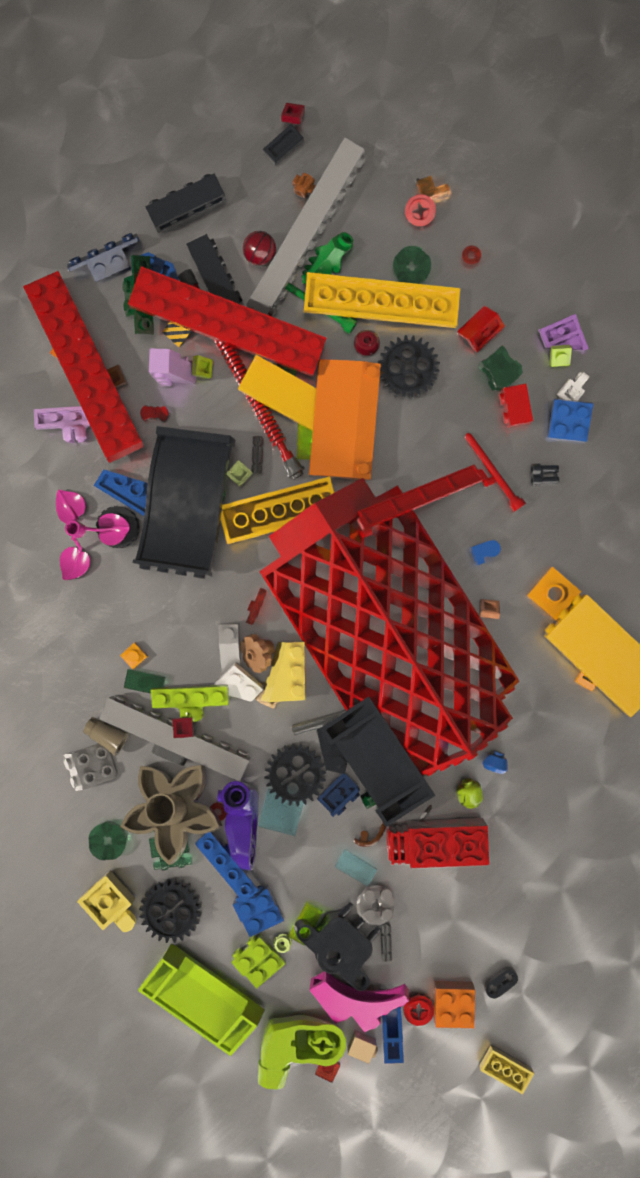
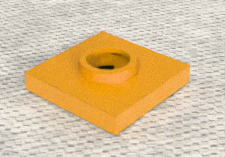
[526,567,581,621]

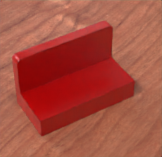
[457,306,505,352]

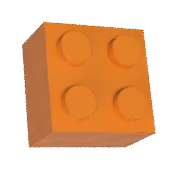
[434,981,475,1028]

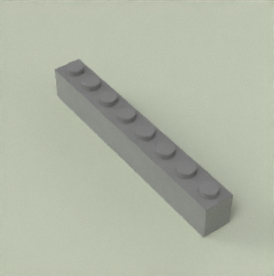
[99,695,250,781]

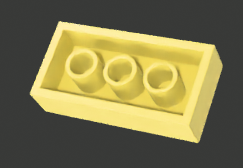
[479,1045,534,1095]

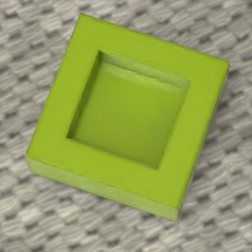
[550,345,572,367]
[191,355,213,379]

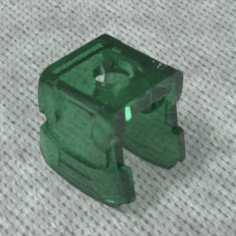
[477,345,523,392]

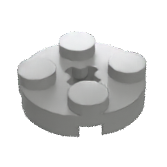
[356,885,395,925]

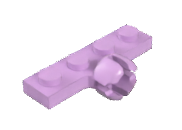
[34,406,90,443]

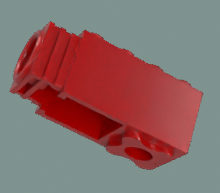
[387,818,489,868]

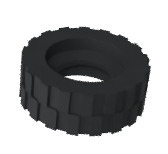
[96,506,140,548]

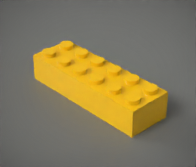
[221,476,334,545]

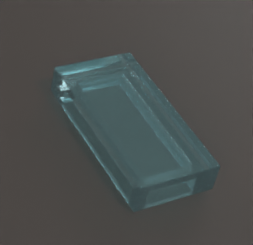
[335,849,377,887]

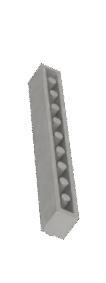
[246,137,366,317]

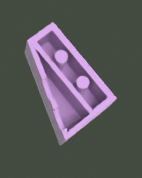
[149,348,196,386]

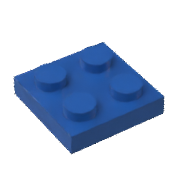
[548,398,593,442]

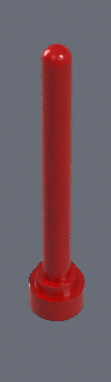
[465,433,526,512]

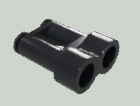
[530,463,559,487]

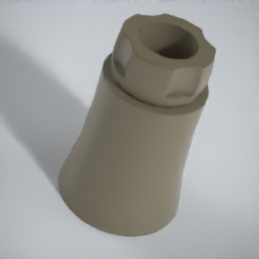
[83,717,129,756]

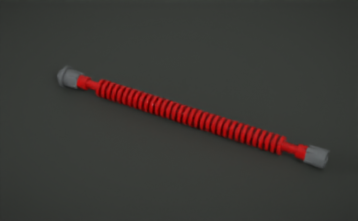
[178,269,305,479]

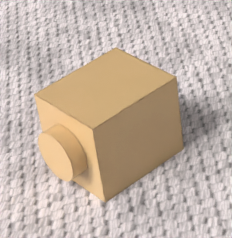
[347,1030,378,1064]

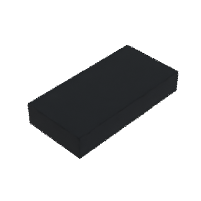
[263,124,304,166]

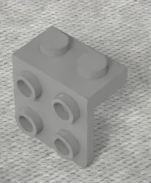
[64,743,117,791]

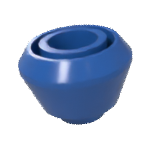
[482,751,508,774]

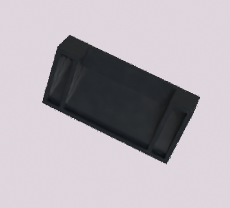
[320,696,436,827]

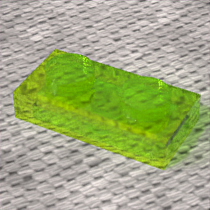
[288,901,323,946]

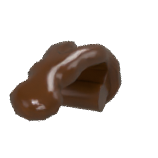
[353,822,386,847]

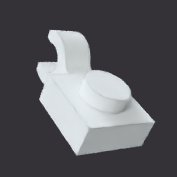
[557,372,589,401]

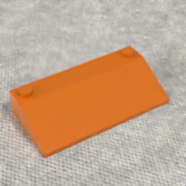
[309,359,381,481]

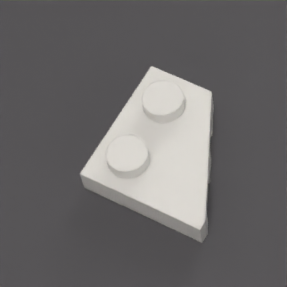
[213,662,264,702]

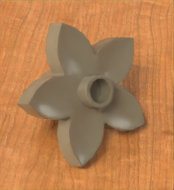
[120,765,223,865]

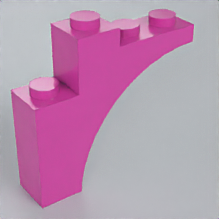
[310,971,409,1032]

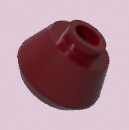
[354,330,380,356]

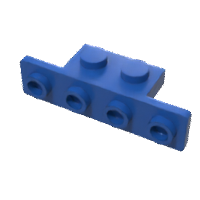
[195,832,258,902]

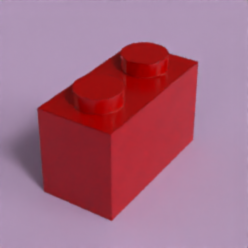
[499,383,533,428]

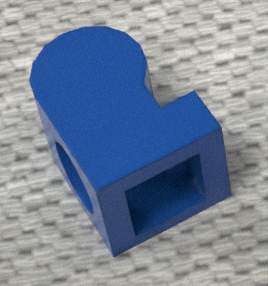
[470,540,501,565]

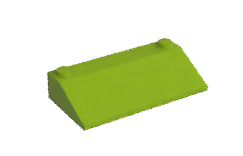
[138,943,265,1056]

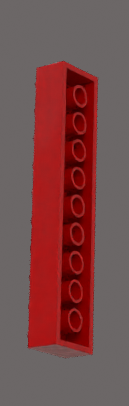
[128,266,327,377]
[23,271,144,463]

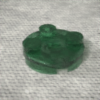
[393,246,431,284]
[88,821,128,861]

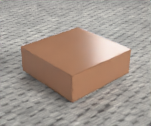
[479,599,500,619]

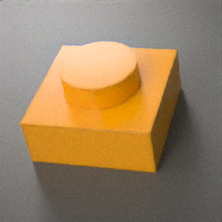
[120,642,148,669]

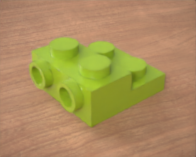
[231,933,286,989]

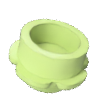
[273,934,292,953]

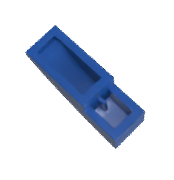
[382,1007,404,1064]

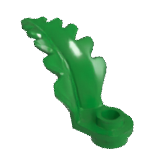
[301,232,354,284]

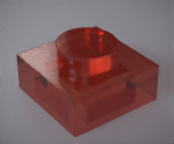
[315,1062,340,1083]

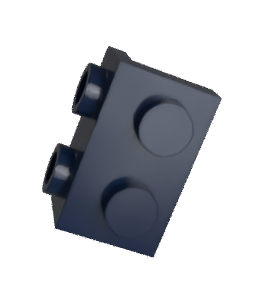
[317,772,360,817]

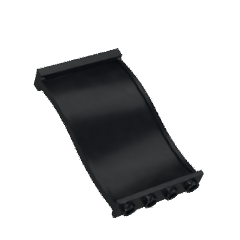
[132,426,236,579]

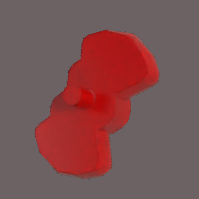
[140,405,169,422]

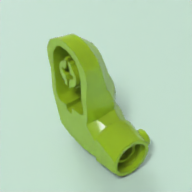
[258,1015,346,1090]

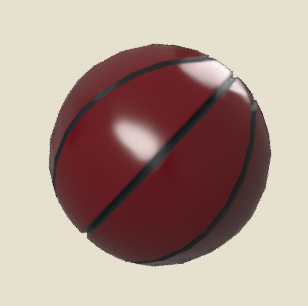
[243,231,276,266]

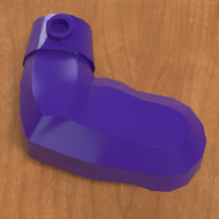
[217,781,259,870]

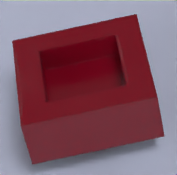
[281,103,305,124]
[172,717,194,738]

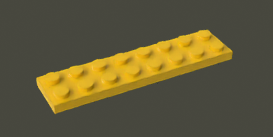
[304,272,460,328]

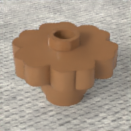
[240,634,275,673]

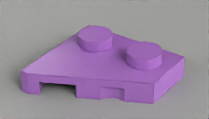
[538,314,589,350]

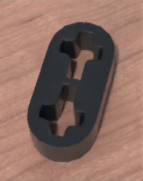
[484,967,518,999]

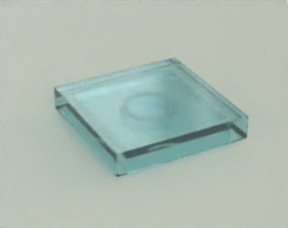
[258,789,304,836]

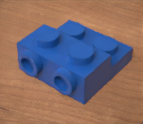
[233,885,284,937]

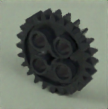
[378,335,440,399]
[264,743,326,807]
[139,879,202,943]

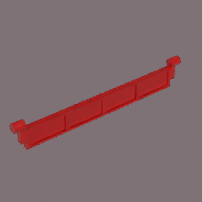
[357,464,495,538]

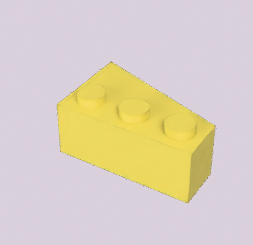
[261,641,305,702]

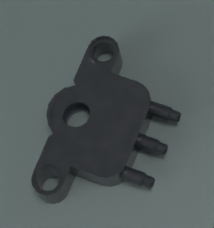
[294,902,381,991]

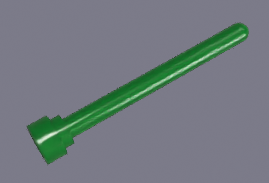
[286,283,358,334]

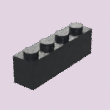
[145,173,226,233]
[186,234,243,305]

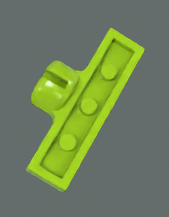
[151,685,229,722]

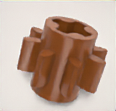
[292,173,316,198]

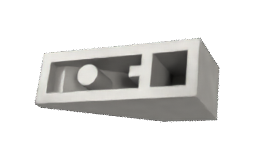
[218,623,241,675]

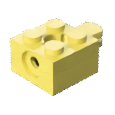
[77,870,137,932]

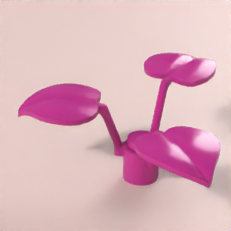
[56,490,130,580]

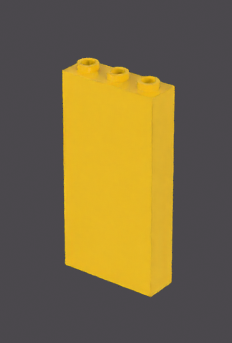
[543,594,640,717]

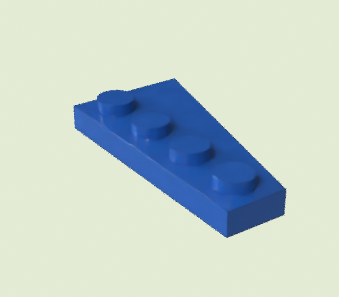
[94,469,148,516]

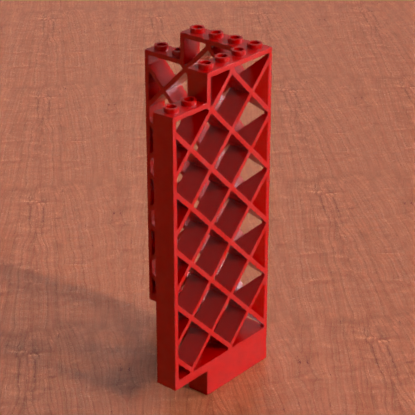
[259,478,520,776]

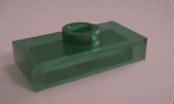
[124,669,166,694]

